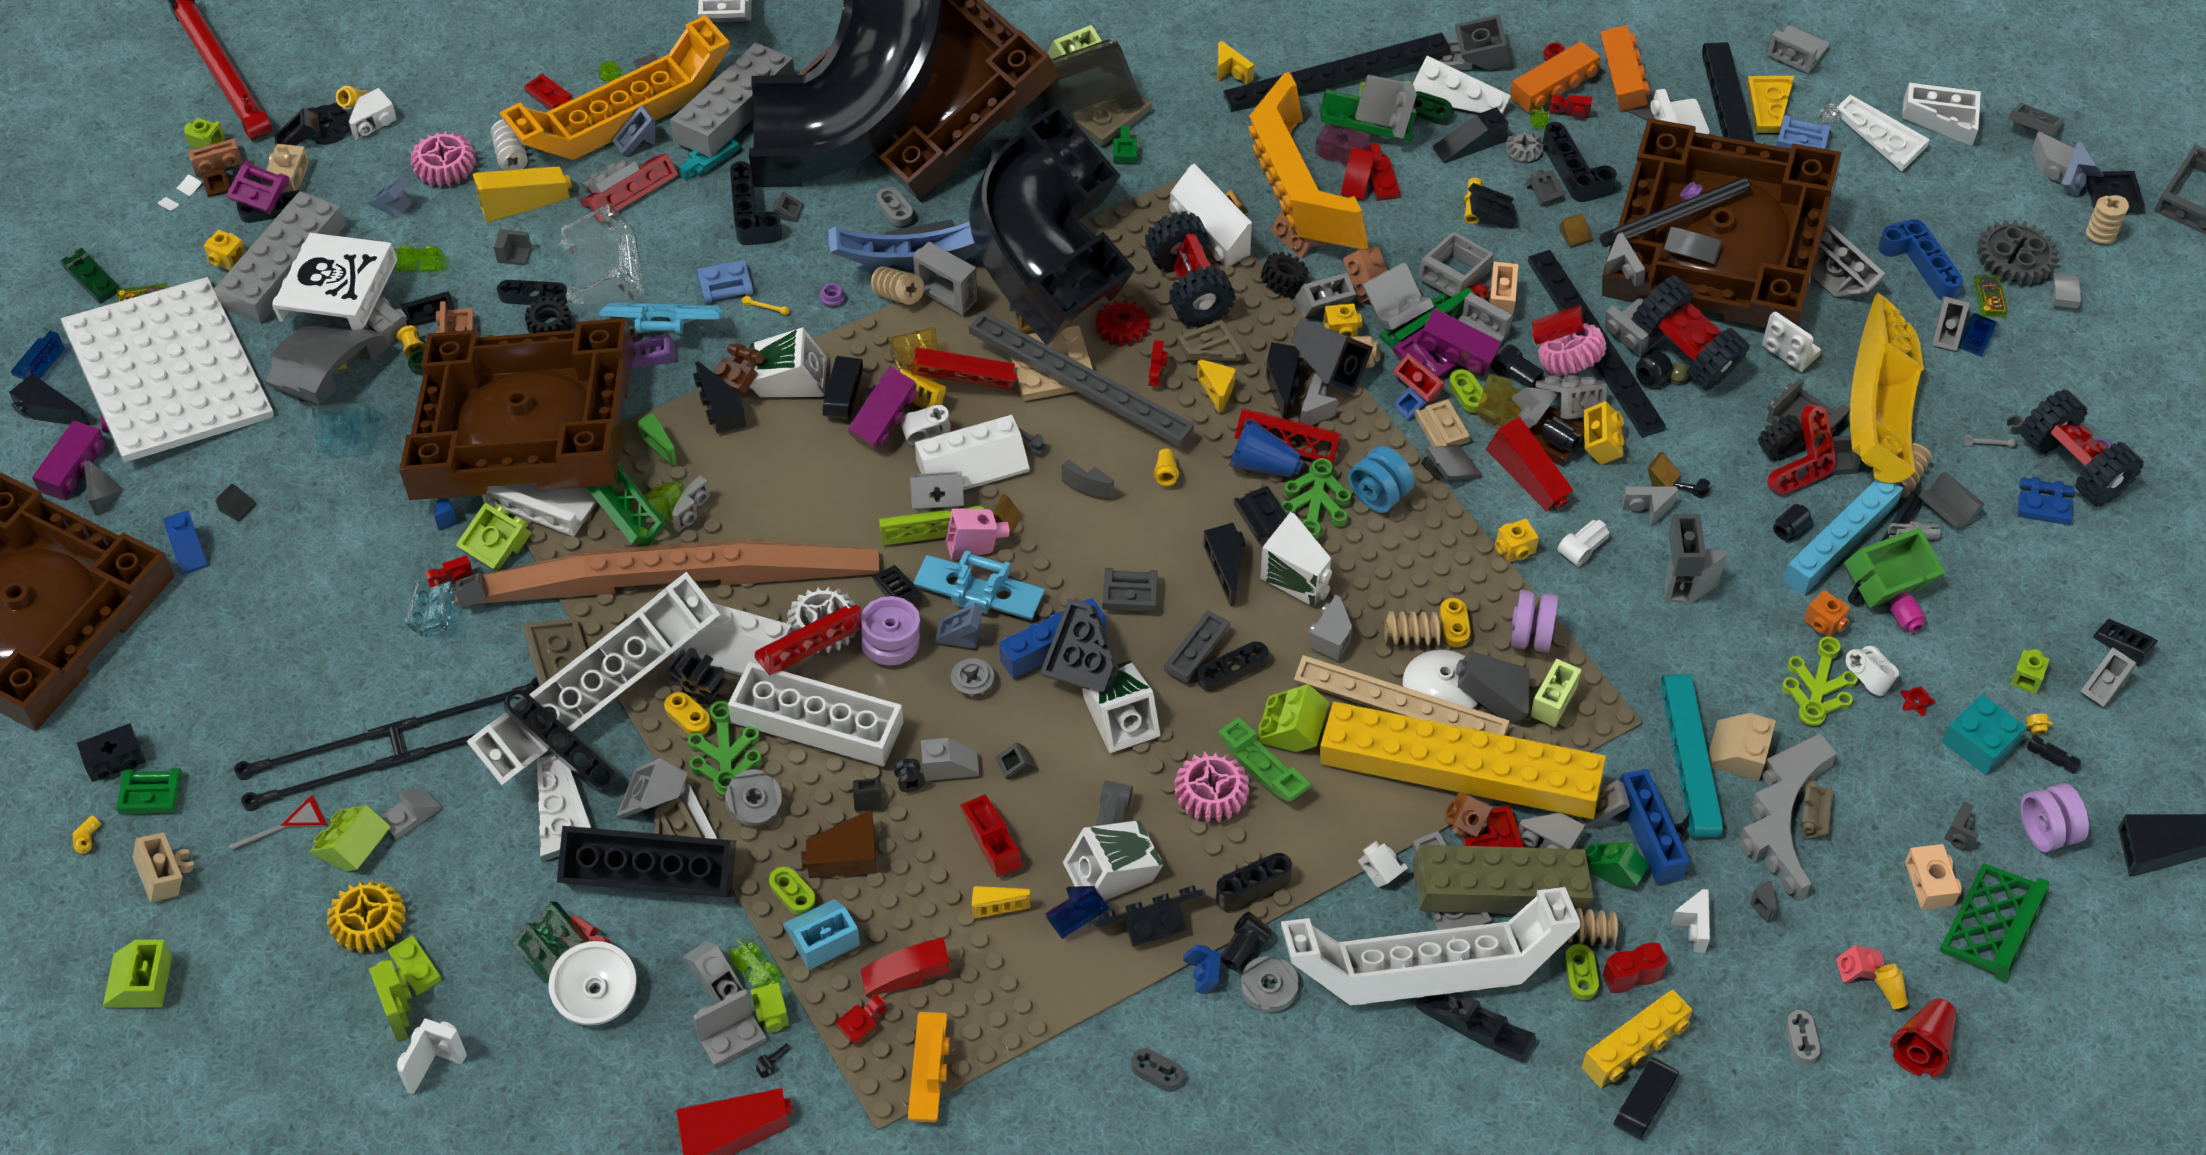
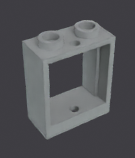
[1417,231,1494,297]
[913,242,978,315]

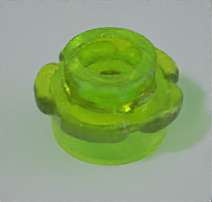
[599,61,621,82]
[1530,107,1549,130]

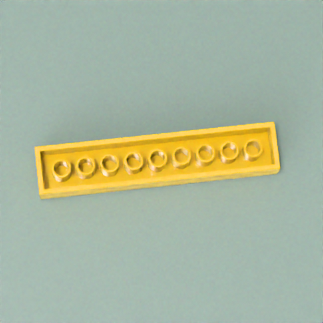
[1320,702,1606,820]

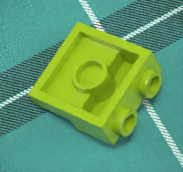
[456,502,532,571]
[369,960,412,1042]

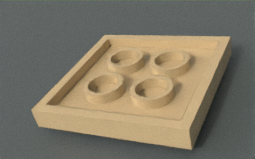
[1010,325,1093,401]

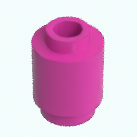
[1889,592,1927,633]

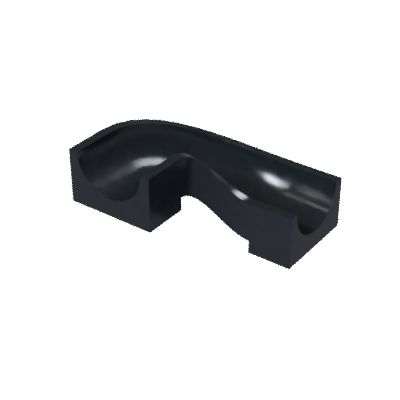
[749,0,942,187]
[969,103,1136,345]

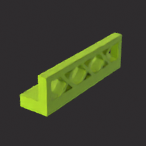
[879,505,984,546]

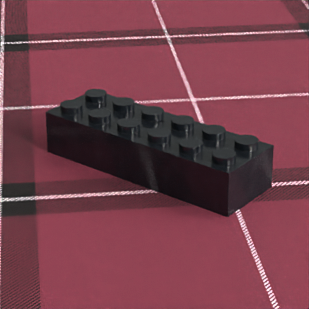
[556,826,736,897]

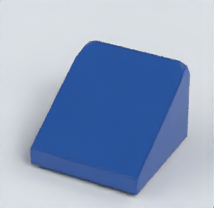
[1392,387,1428,421]
[434,498,457,531]

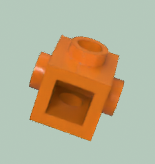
[1803,590,1850,637]

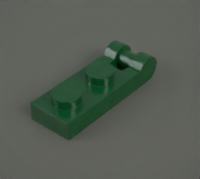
[60,248,120,304]

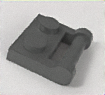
[1102,568,1158,612]

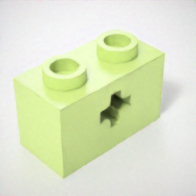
[1047,25,1103,73]
[1531,659,1581,727]

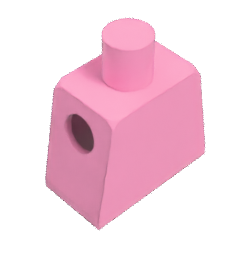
[946,509,1010,561]

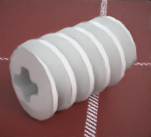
[490,119,528,170]

